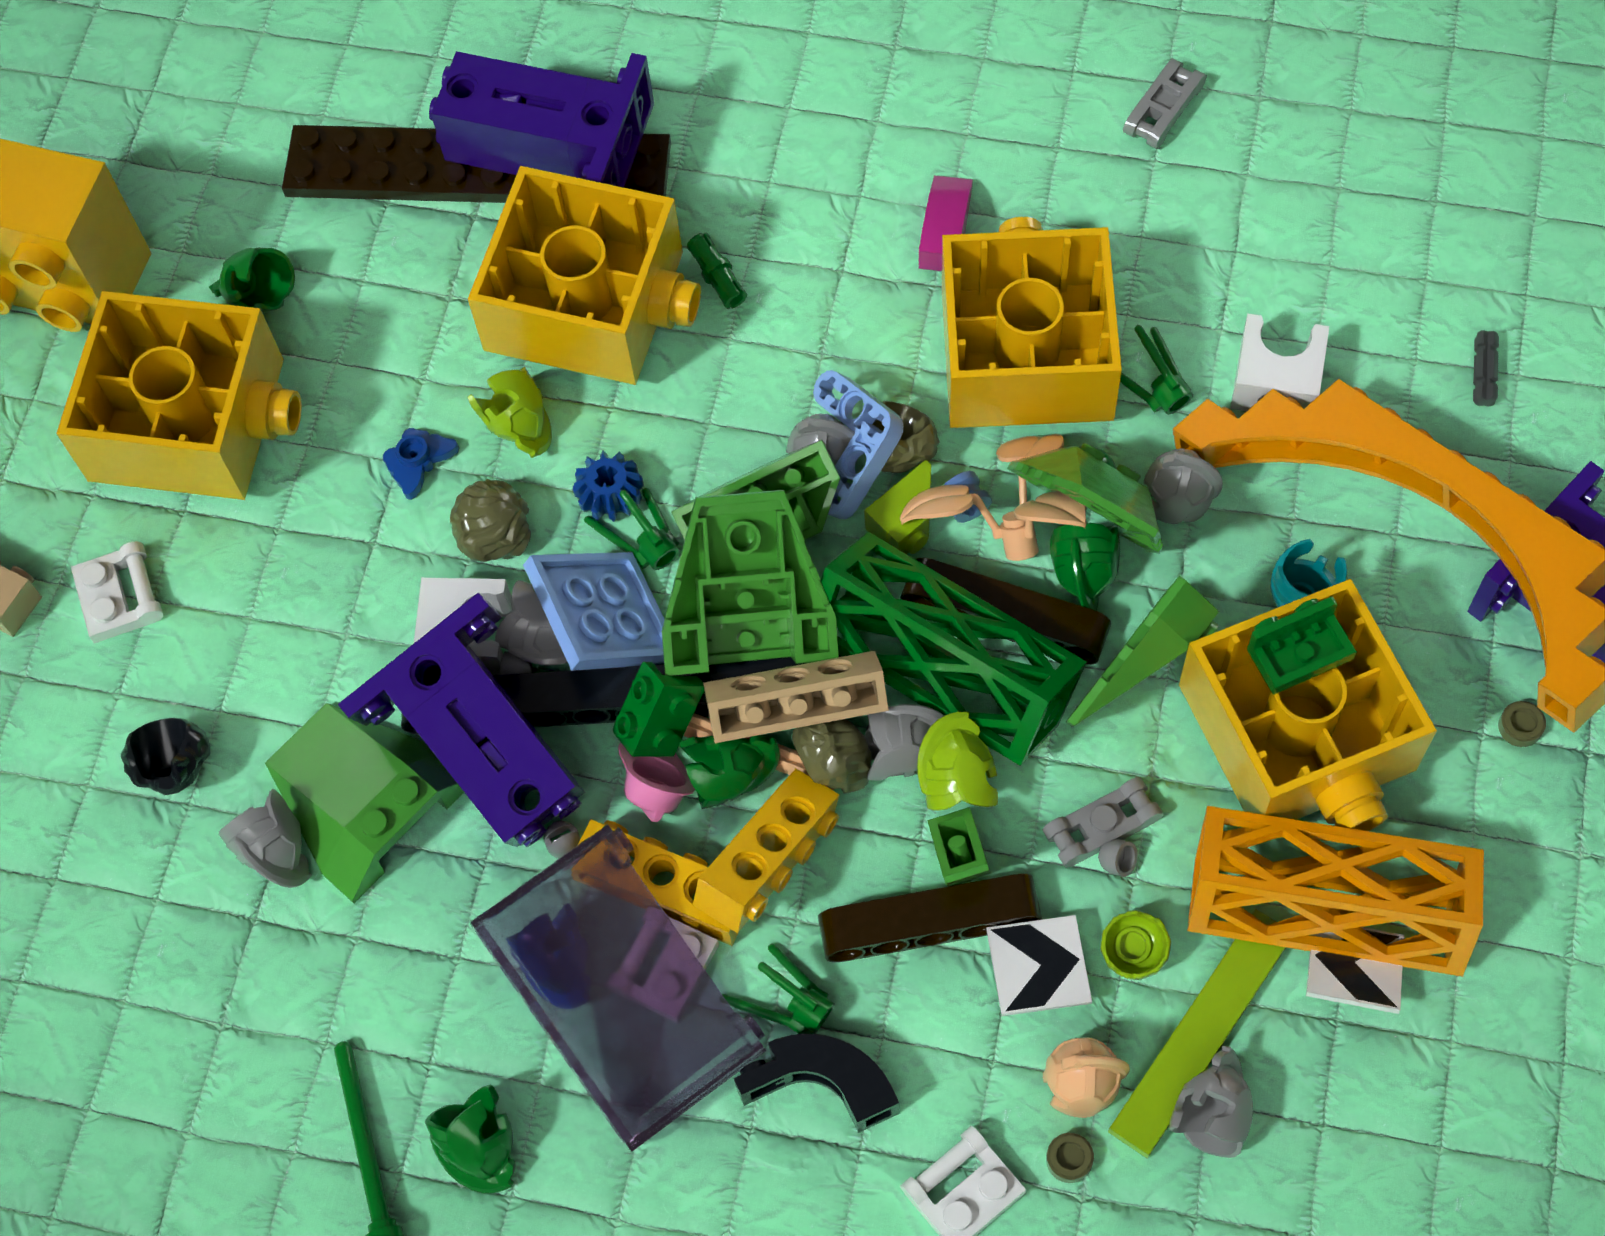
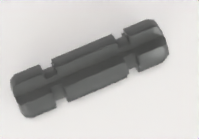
[1473,330,1499,407]

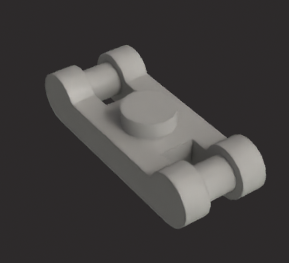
[1123,58,1207,149]
[1042,777,1164,868]

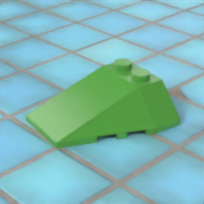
[1007,443,1164,554]
[661,490,839,676]
[1066,576,1220,727]
[265,703,464,903]

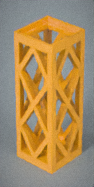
[1187,806,1484,977]

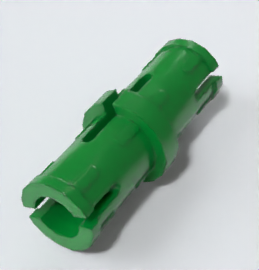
[687,233,747,309]

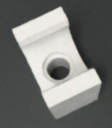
[1230,313,1330,411]
[414,577,512,675]

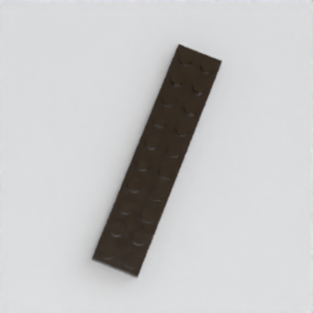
[282,125,671,203]

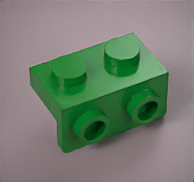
[1247,596,1357,695]
[613,662,704,757]

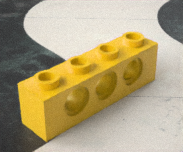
[693,768,840,934]
[567,819,739,946]

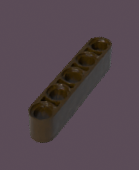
[900,558,1111,665]
[818,874,1042,962]

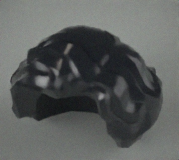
[121,718,210,795]

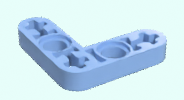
[813,370,904,520]

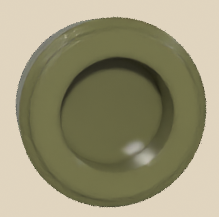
[1498,701,1546,747]
[1046,1133,1094,1183]

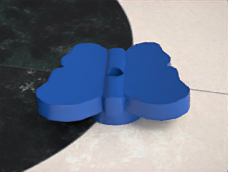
[383,428,459,500]

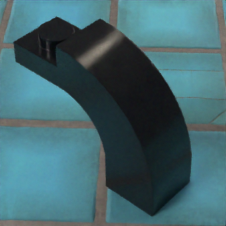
[733,1034,900,1133]

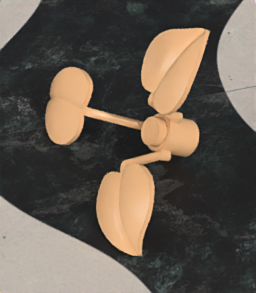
[900,434,1087,561]

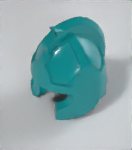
[1270,539,1347,607]

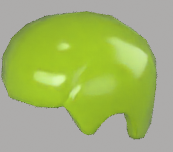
[1101,910,1171,980]

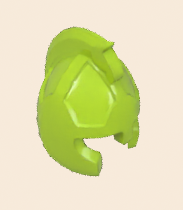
[467,367,552,458]
[917,711,998,810]

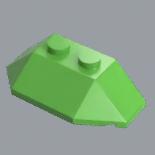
[671,440,841,540]

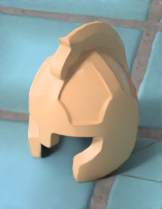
[1043,1037,1130,1118]

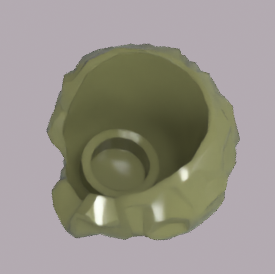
[872,401,940,474]
[450,479,531,562]
[792,719,872,794]

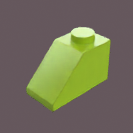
[864,460,931,554]

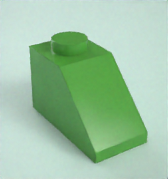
[927,807,991,886]

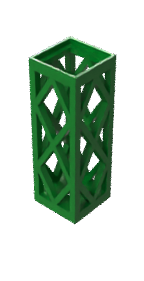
[821,531,1087,766]

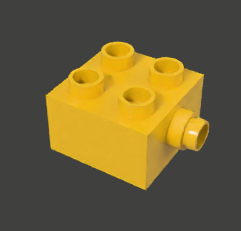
[0,138,152,332]
[468,166,701,385]
[942,217,1122,428]
[56,291,302,500]
[1179,579,1437,831]

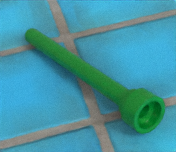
[334,1041,404,1236]

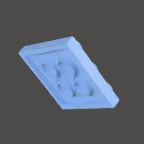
[523,552,664,671]

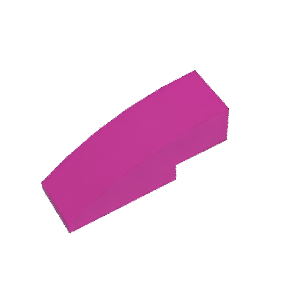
[919,175,973,271]

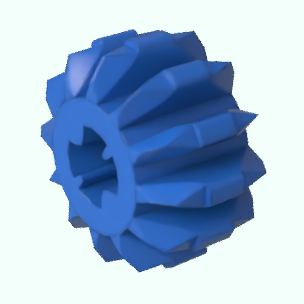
[573,450,644,522]

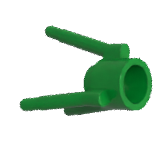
[1120,325,1193,415]
[584,488,680,570]
[719,944,835,1034]

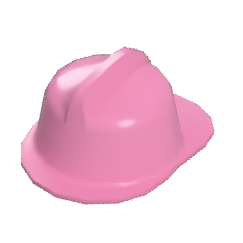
[618,743,695,822]

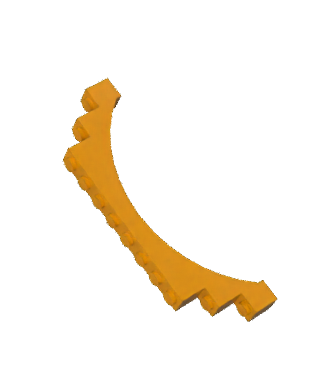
[1173,379,1605,733]

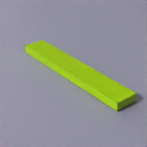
[1108,909,1286,1159]

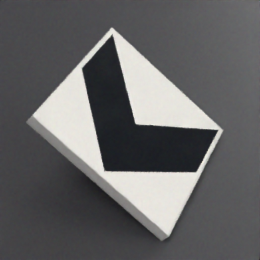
[986,915,1092,1017]
[1306,927,1404,1014]

